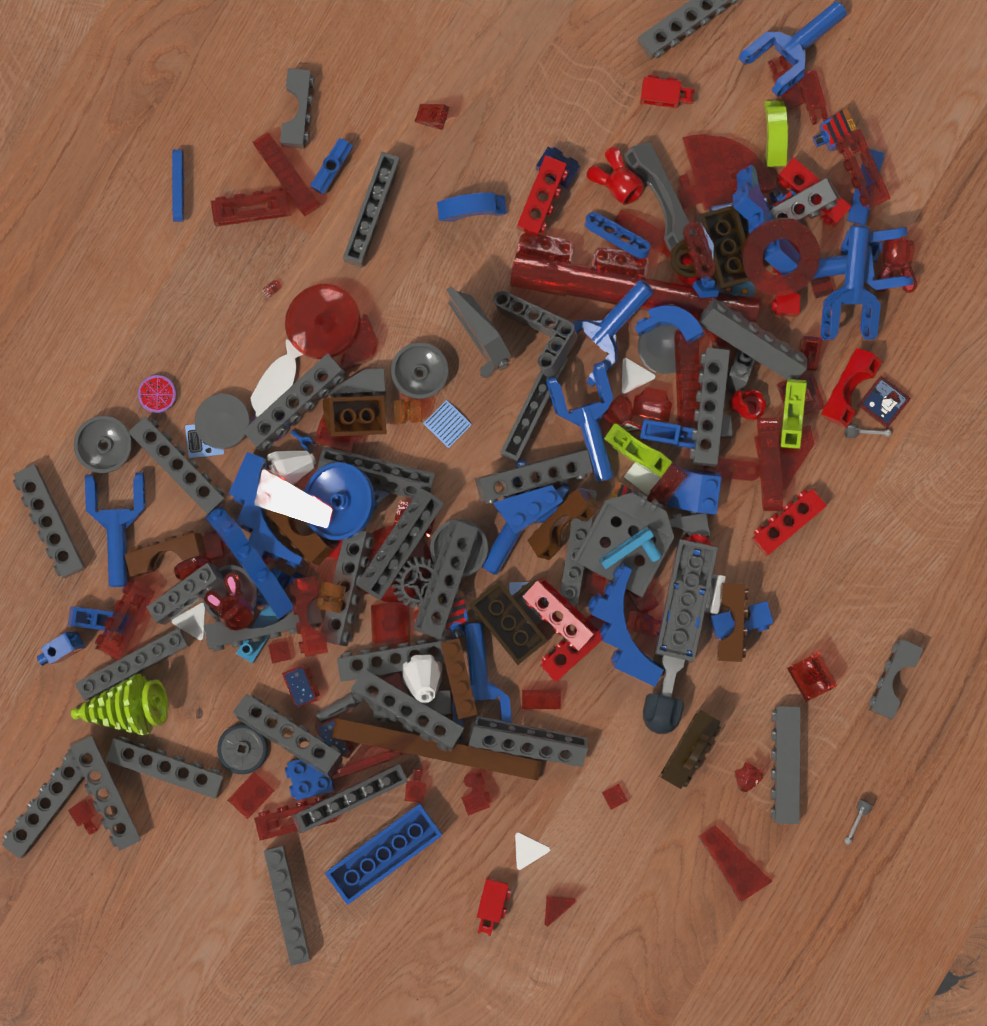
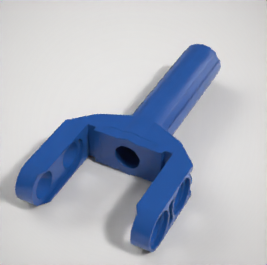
[739,1,847,97]
[820,225,881,340]
[802,227,914,290]
[554,280,654,387]
[546,362,614,482]
[482,458,570,575]
[85,472,146,587]
[452,623,512,740]

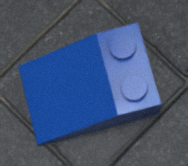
[658,467,721,515]

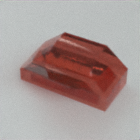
[631,387,672,423]

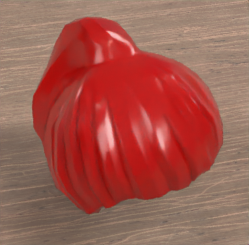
[728,389,766,420]

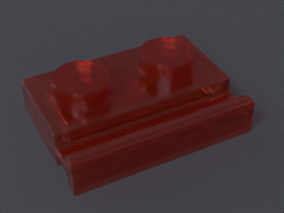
[228,772,275,819]

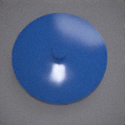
[303,463,375,540]

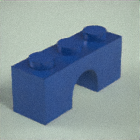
[710,601,773,640]

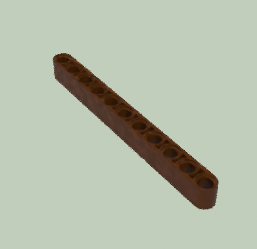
[332,718,542,781]

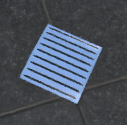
[423,400,472,448]

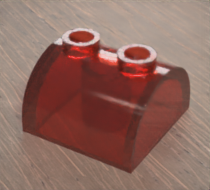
[371,604,410,644]
[787,651,838,702]

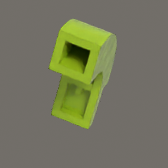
[764,100,788,167]
[781,379,807,449]
[604,423,672,478]

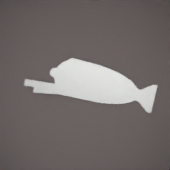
[251,340,308,434]

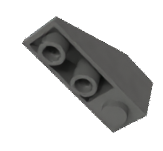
[726,349,755,392]
[328,368,386,398]

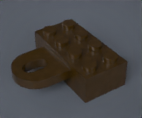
[669,205,757,291]
[469,580,549,666]
[658,710,721,789]

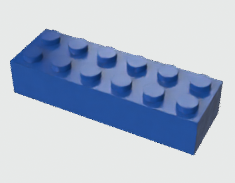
[325,803,443,905]

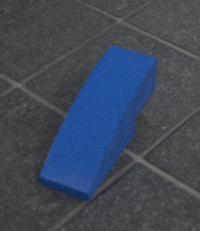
[640,420,701,449]
[67,606,132,634]

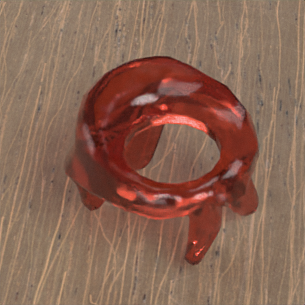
[734,762,764,792]

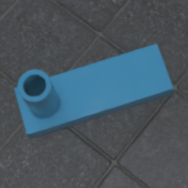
[599,527,662,569]
[236,604,280,663]

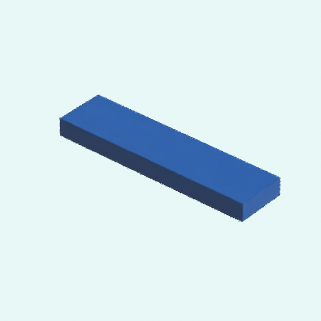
[846,148,885,226]

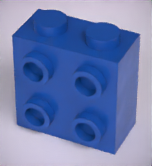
[285,753,335,801]

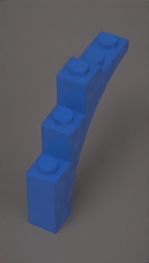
[733,165,809,284]
[229,452,306,568]
[206,507,295,618]
[588,562,664,687]

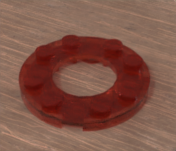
[742,218,820,296]

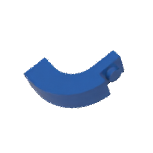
[437,193,507,222]
[634,306,705,344]

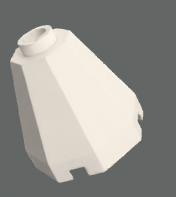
[267,450,316,492]
[403,655,442,702]

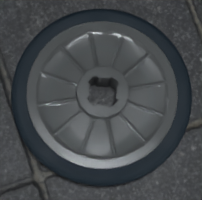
[217,724,268,774]

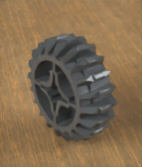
[391,556,435,608]

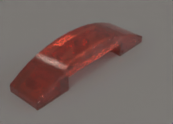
[614,210,670,260]

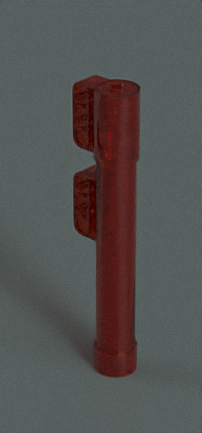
[510,233,760,323]

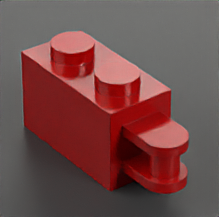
[640,75,695,108]
[477,878,511,936]

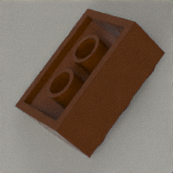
[323,396,387,437]

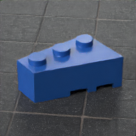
[493,485,563,536]

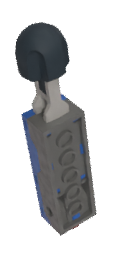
[643,534,718,734]

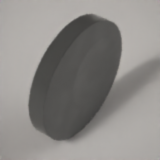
[638,325,692,374]
[195,394,251,450]

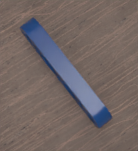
[172,149,184,222]
[585,212,650,258]

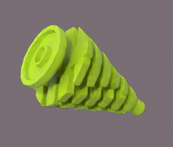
[71,674,168,735]

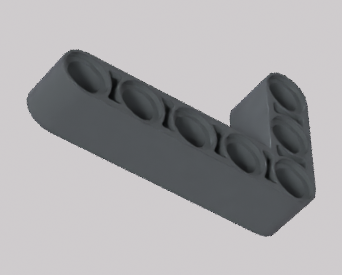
[493,291,578,376]

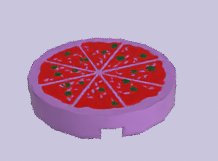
[138,375,177,414]

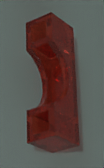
[289,576,328,657]

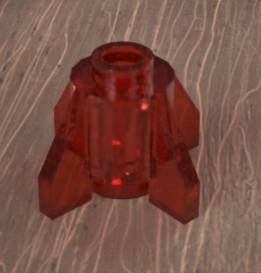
[602,394,634,426]

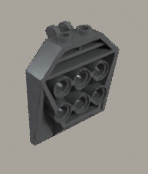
[446,286,511,378]
[573,492,674,597]

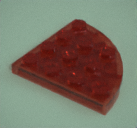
[682,134,777,210]

